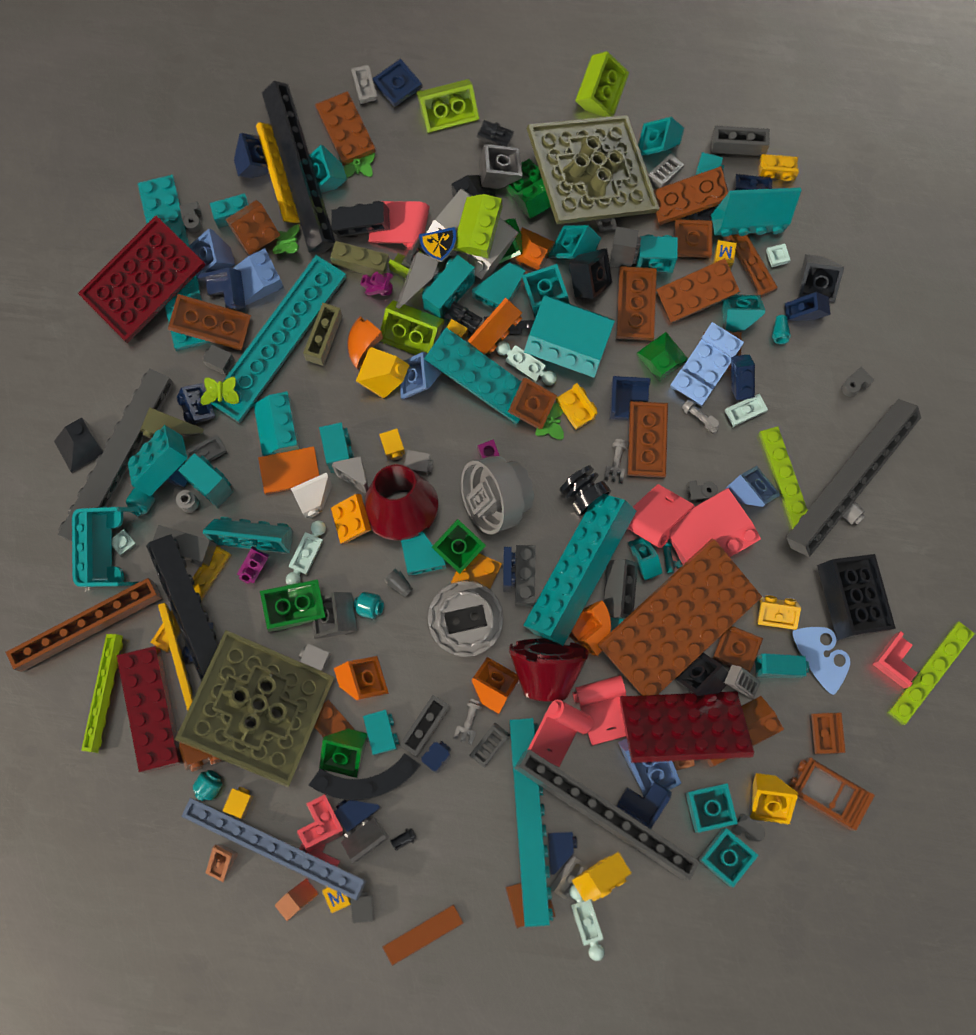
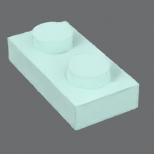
[725,394,768,427]

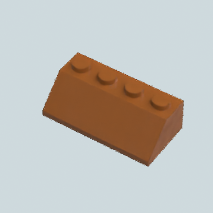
[706,696,784,767]

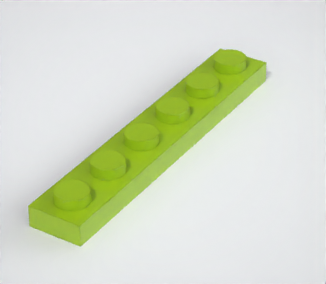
[759,426,808,529]
[888,621,975,725]
[81,634,123,753]

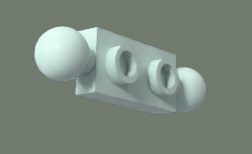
[496,341,557,386]
[286,520,326,585]
[569,884,605,961]

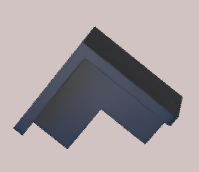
[198,267,245,310]
[610,376,651,420]
[616,781,672,829]

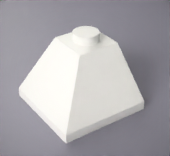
[291,473,332,518]

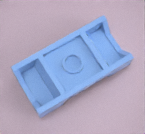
[670,322,744,407]

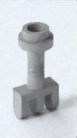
[682,399,719,433]
[604,439,628,483]
[453,698,483,745]

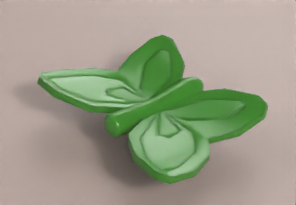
[339,153,375,178]
[272,224,300,254]
[535,403,564,440]

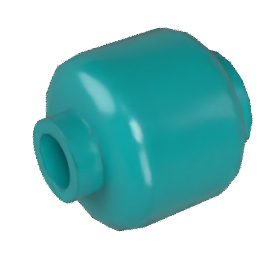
[126,488,155,516]
[354,592,384,619]
[192,770,223,801]

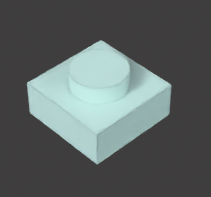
[766,244,790,267]
[112,529,137,557]

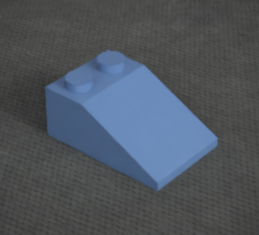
[233,249,284,311]
[618,738,681,797]

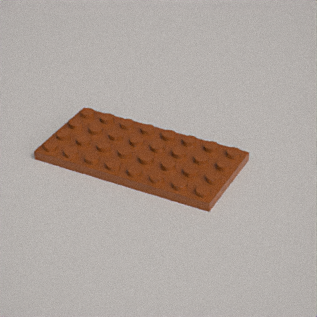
[597,539,762,696]

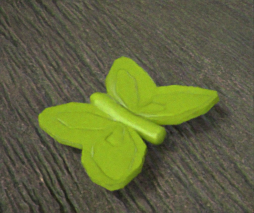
[200,377,239,405]

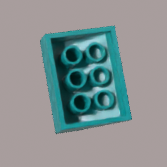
[711,187,802,237]
[524,295,615,377]
[203,517,293,553]

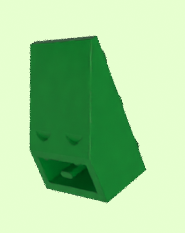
[505,159,551,219]

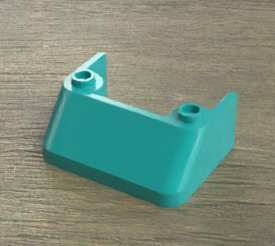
[72,507,139,587]

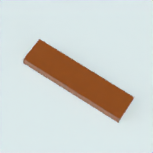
[726,234,778,297]
[382,904,464,965]

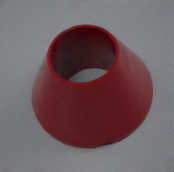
[363,464,439,540]
[509,639,589,702]

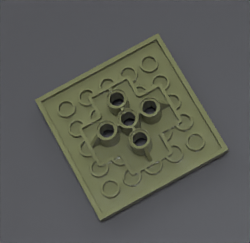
[526,115,660,224]
[175,630,334,787]

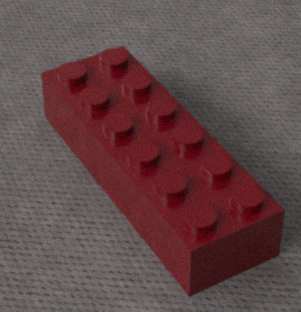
[116,646,184,773]

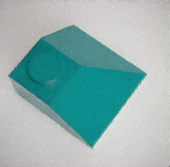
[638,117,684,156]
[310,145,347,193]
[548,225,601,259]
[723,295,766,332]

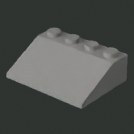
[427,189,519,280]

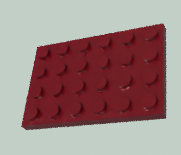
[78,216,206,343]
[620,691,754,763]

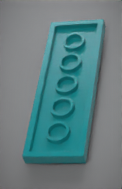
[424,328,522,424]

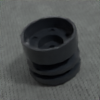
[559,465,611,516]

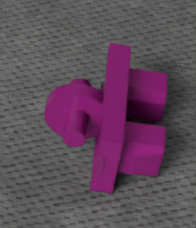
[360,272,393,296]
[237,546,270,584]

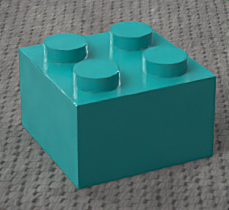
[636,234,678,273]
[522,264,570,317]
[319,422,355,473]
[685,783,738,833]
[698,828,759,887]

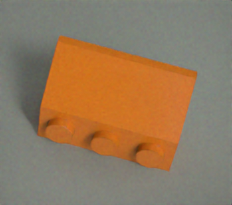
[468,298,522,355]

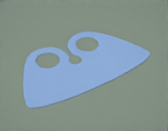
[793,627,850,695]

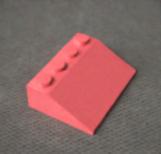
[669,488,761,565]

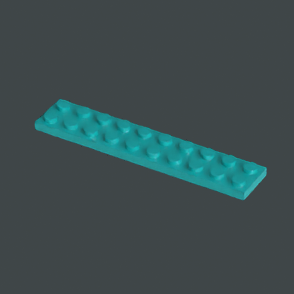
[137,174,211,351]
[210,255,347,423]

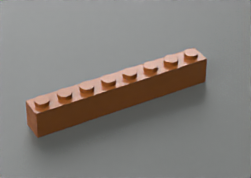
[5,578,162,672]

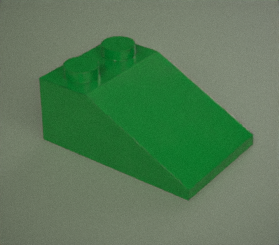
[260,579,326,633]

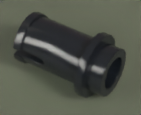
[390,828,417,851]

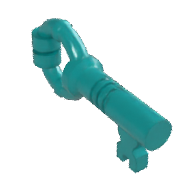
[663,541,683,573]

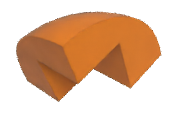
[347,316,383,369]
[569,600,611,656]

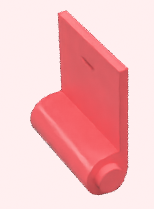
[368,201,430,251]
[627,484,694,548]
[572,675,626,746]
[528,700,593,767]

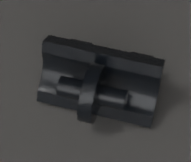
[477,120,514,147]
[444,301,482,334]

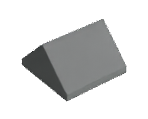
[332,456,369,493]

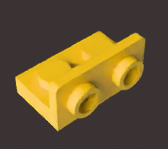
[759,154,799,181]
[555,383,597,430]
[757,595,801,630]

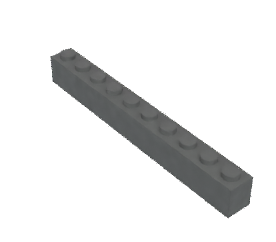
[58,368,174,542]
[786,399,921,557]
[514,749,700,880]

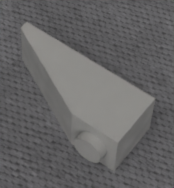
[396,252,439,309]

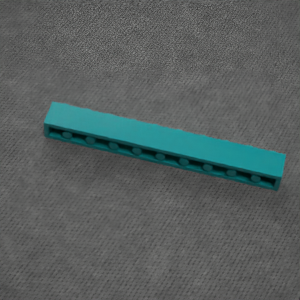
[510,718,553,927]

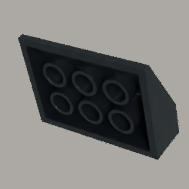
[817,554,896,641]

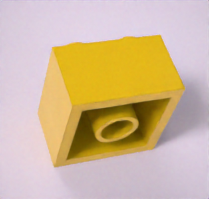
[572,851,632,902]

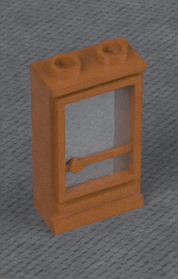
[788,757,875,831]

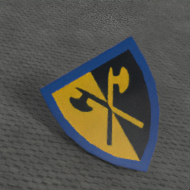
[419,227,456,262]

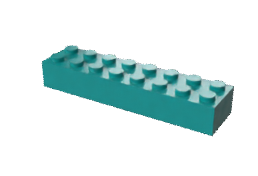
[523,494,637,646]

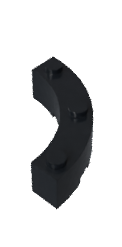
[308,753,421,800]

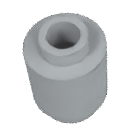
[176,490,199,513]
[843,501,866,525]

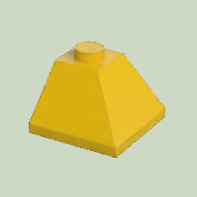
[356,347,410,398]
[749,773,798,824]

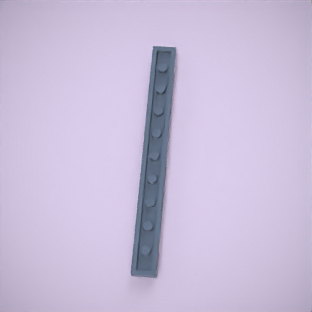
[181,798,366,900]

